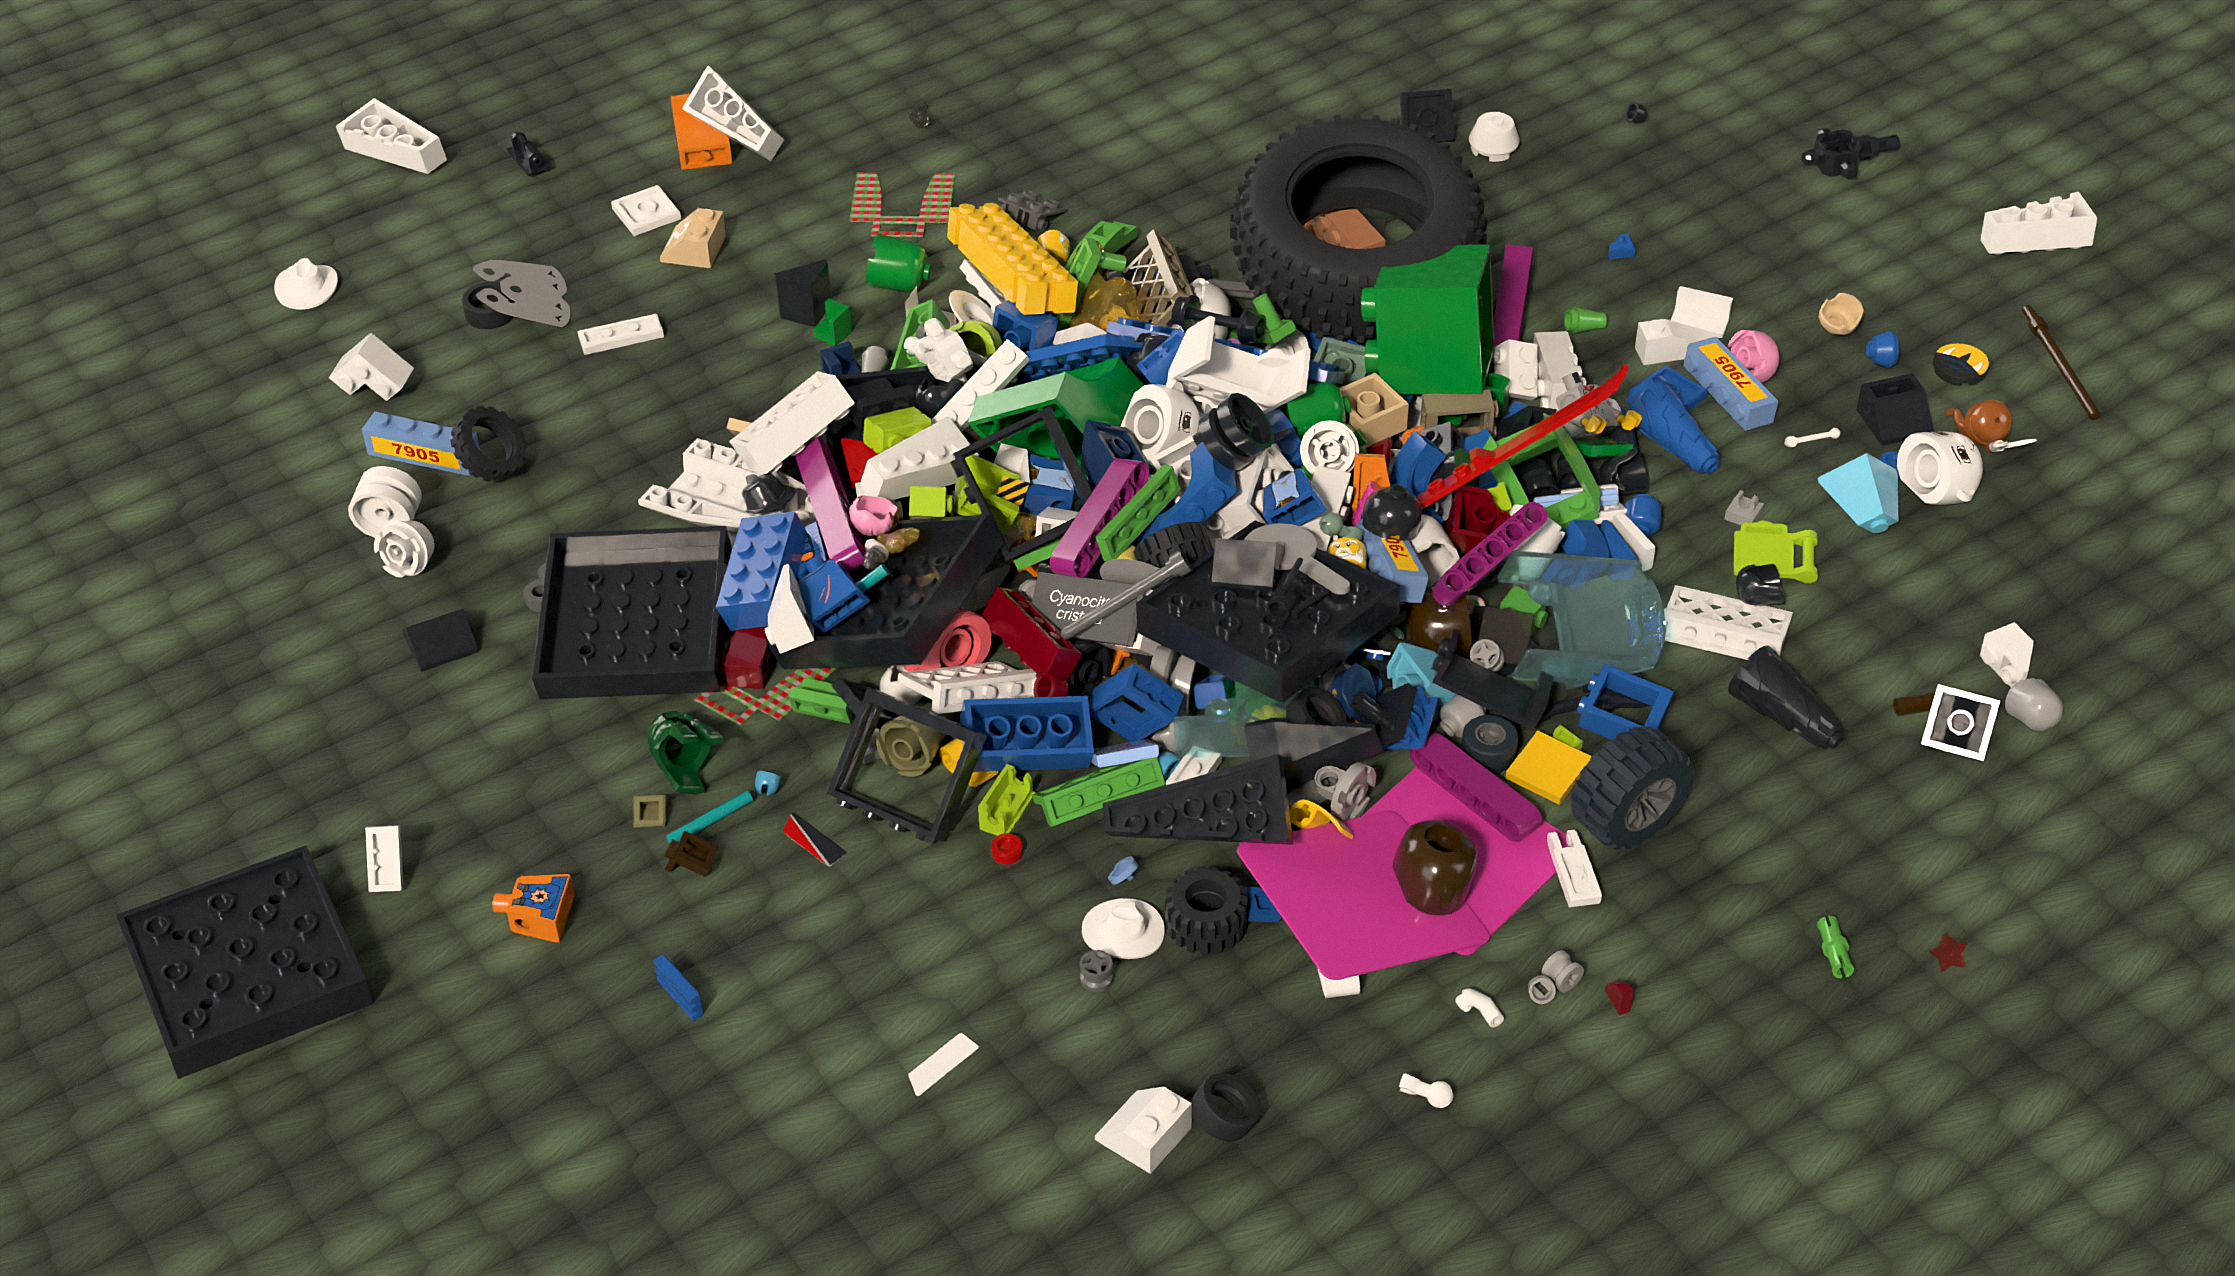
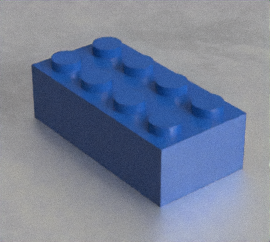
[716,511,807,631]
[960,696,1094,772]

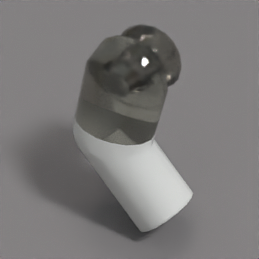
[863,539,889,570]

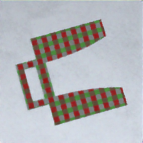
[849,172,955,237]
[694,634,838,726]

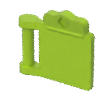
[1733,521,1818,583]

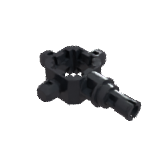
[1801,128,1900,179]

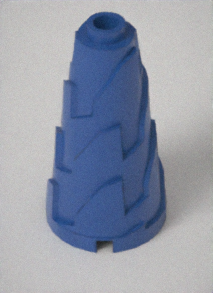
[1621,376,1720,474]

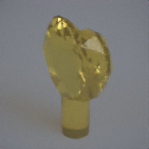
[877,527,920,553]

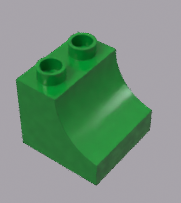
[1361,245,1495,394]
[967,357,1144,482]

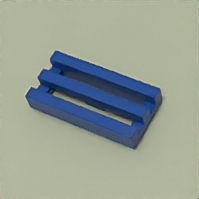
[653,954,703,1021]

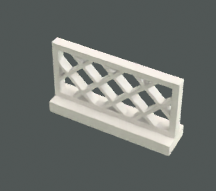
[1661,585,1793,660]
[898,661,1037,714]

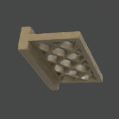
[1123,229,1193,326]

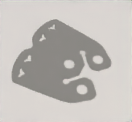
[473,260,570,327]

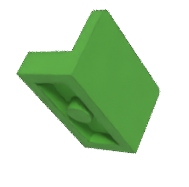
[788,678,854,724]

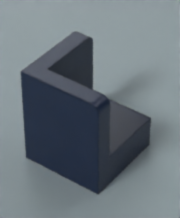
[820,341,861,375]

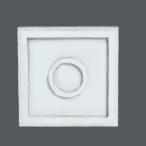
[611,185,681,236]

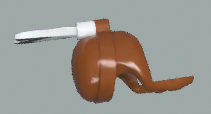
[1945,400,2037,453]

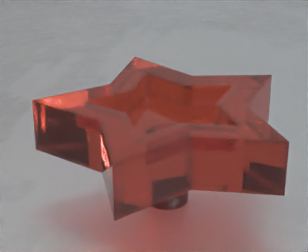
[1929,933,1967,972]

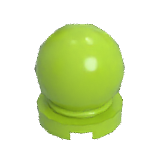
[948,320,1003,357]

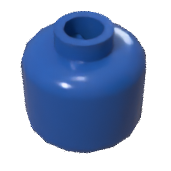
[1624,494,1662,538]

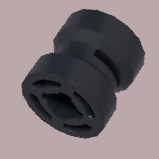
[1557,454,1586,490]

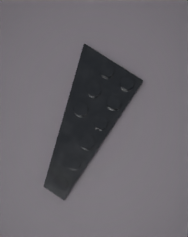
[1102,754,1293,845]

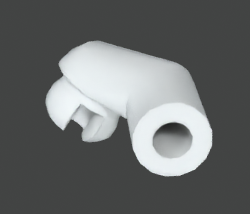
[1456,988,1504,1027]

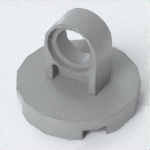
[1315,762,1376,821]

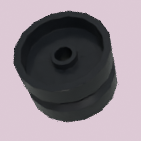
[1198,393,1274,471]

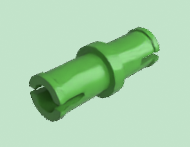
[1817,916,1854,979]

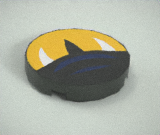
[1932,343,1989,386]

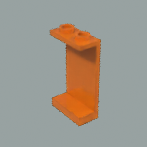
[670,94,732,170]

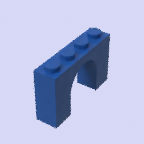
[1133,442,1237,547]

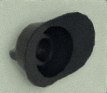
[741,473,796,515]

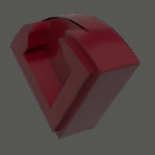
[1605,981,1634,1015]

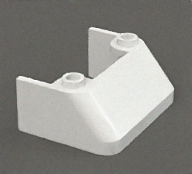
[1167,316,1311,413]

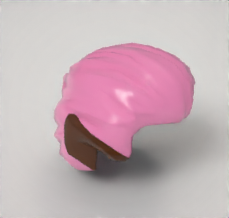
[849,495,899,537]

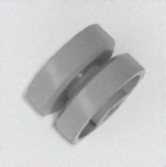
[1149,646,1203,718]

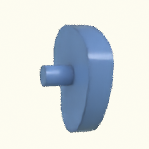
[1108,856,1138,885]

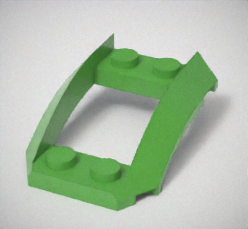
[1483,413,1601,532]

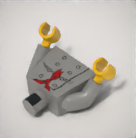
[1556,372,1642,439]

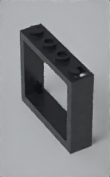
[950,406,1092,562]
[827,688,987,844]

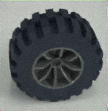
[1571,726,1694,850]

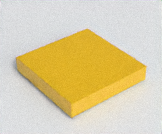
[1505,731,1592,805]

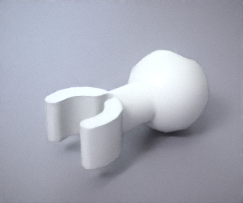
[1399,1074,1454,1108]

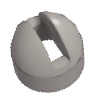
[1528,975,1556,1004]

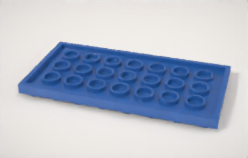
[1106,317,1346,384]

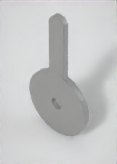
[1244,523,1350,595]

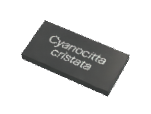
[1032,572,1144,647]

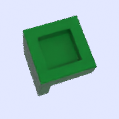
[813,298,852,346]

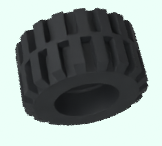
[1133,522,1213,568]
[1165,866,1247,955]

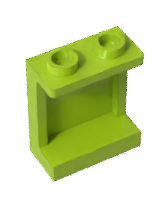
[953,455,1020,534]

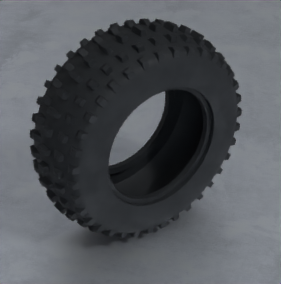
[1230,114,1488,344]

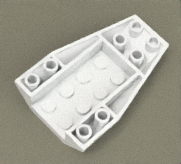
[638,438,818,534]

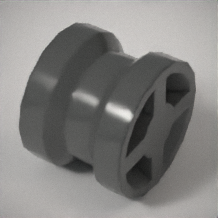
[1080,950,1113,992]

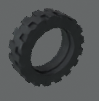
[450,405,528,482]

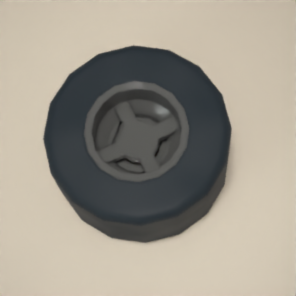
[1461,715,1518,774]

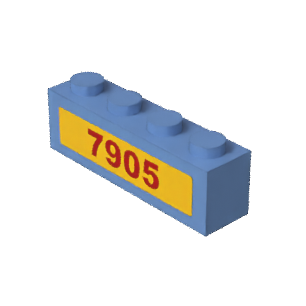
[1683,336,1778,431]
[362,411,480,476]
[1354,513,1429,603]

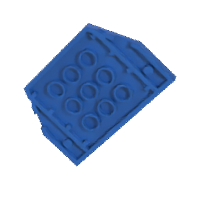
[1013,334,1143,385]

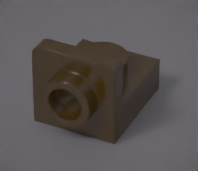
[664,830,719,877]

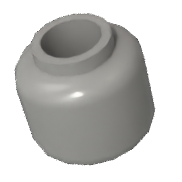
[1440,694,1486,738]

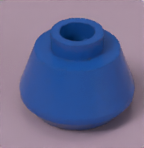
[1866,331,1899,368]

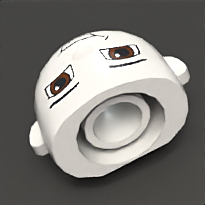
[1121,378,1200,462]
[1897,432,1983,505]

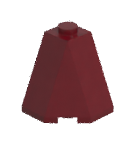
[1444,485,1512,559]

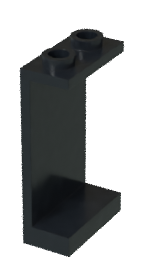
[1431,629,1553,730]

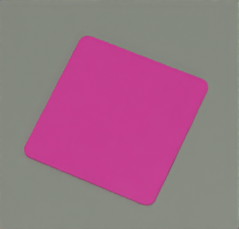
[1361,767,1569,955]
[1237,811,1490,980]

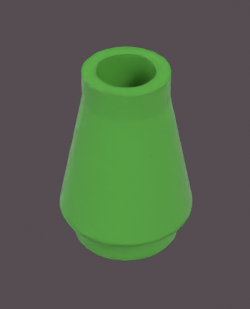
[1564,307,1607,334]

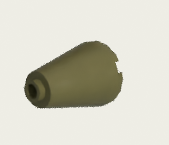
[876,702,954,777]

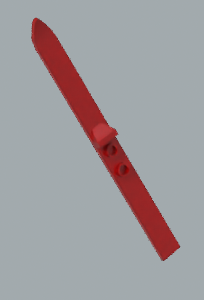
[1416,364,1628,509]

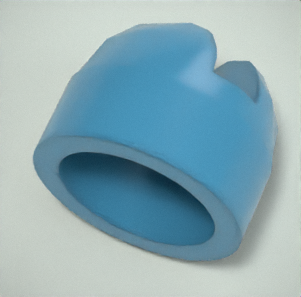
[1157,751,1181,779]
[755,771,781,796]

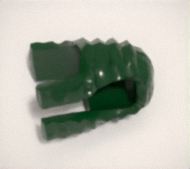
[647,711,723,794]

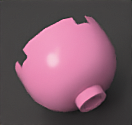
[1728,330,1779,383]

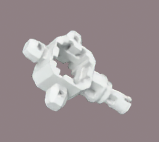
[904,318,973,385]

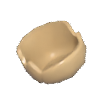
[1818,293,1864,335]

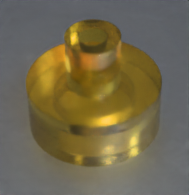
[1013,512,1038,540]

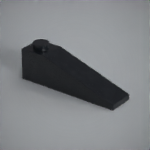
[1245,718,1384,789]

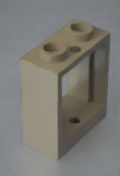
[1420,389,1498,439]

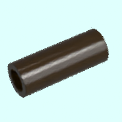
[1893,691,1936,716]

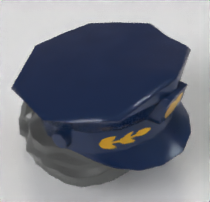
[1319,662,1376,723]

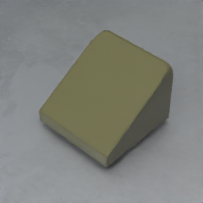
[634,795,668,828]

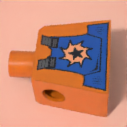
[492,874,575,943]

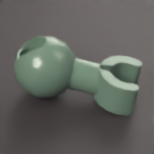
[1319,512,1363,541]

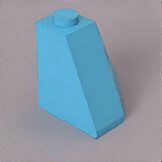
[1818,453,1898,534]
[1387,643,1456,721]

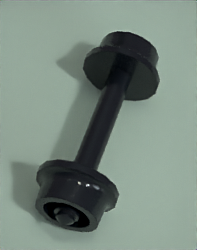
[1171,295,1266,345]

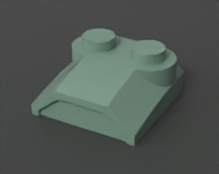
[1307,336,1369,388]

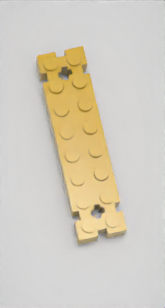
[947,203,1078,315]

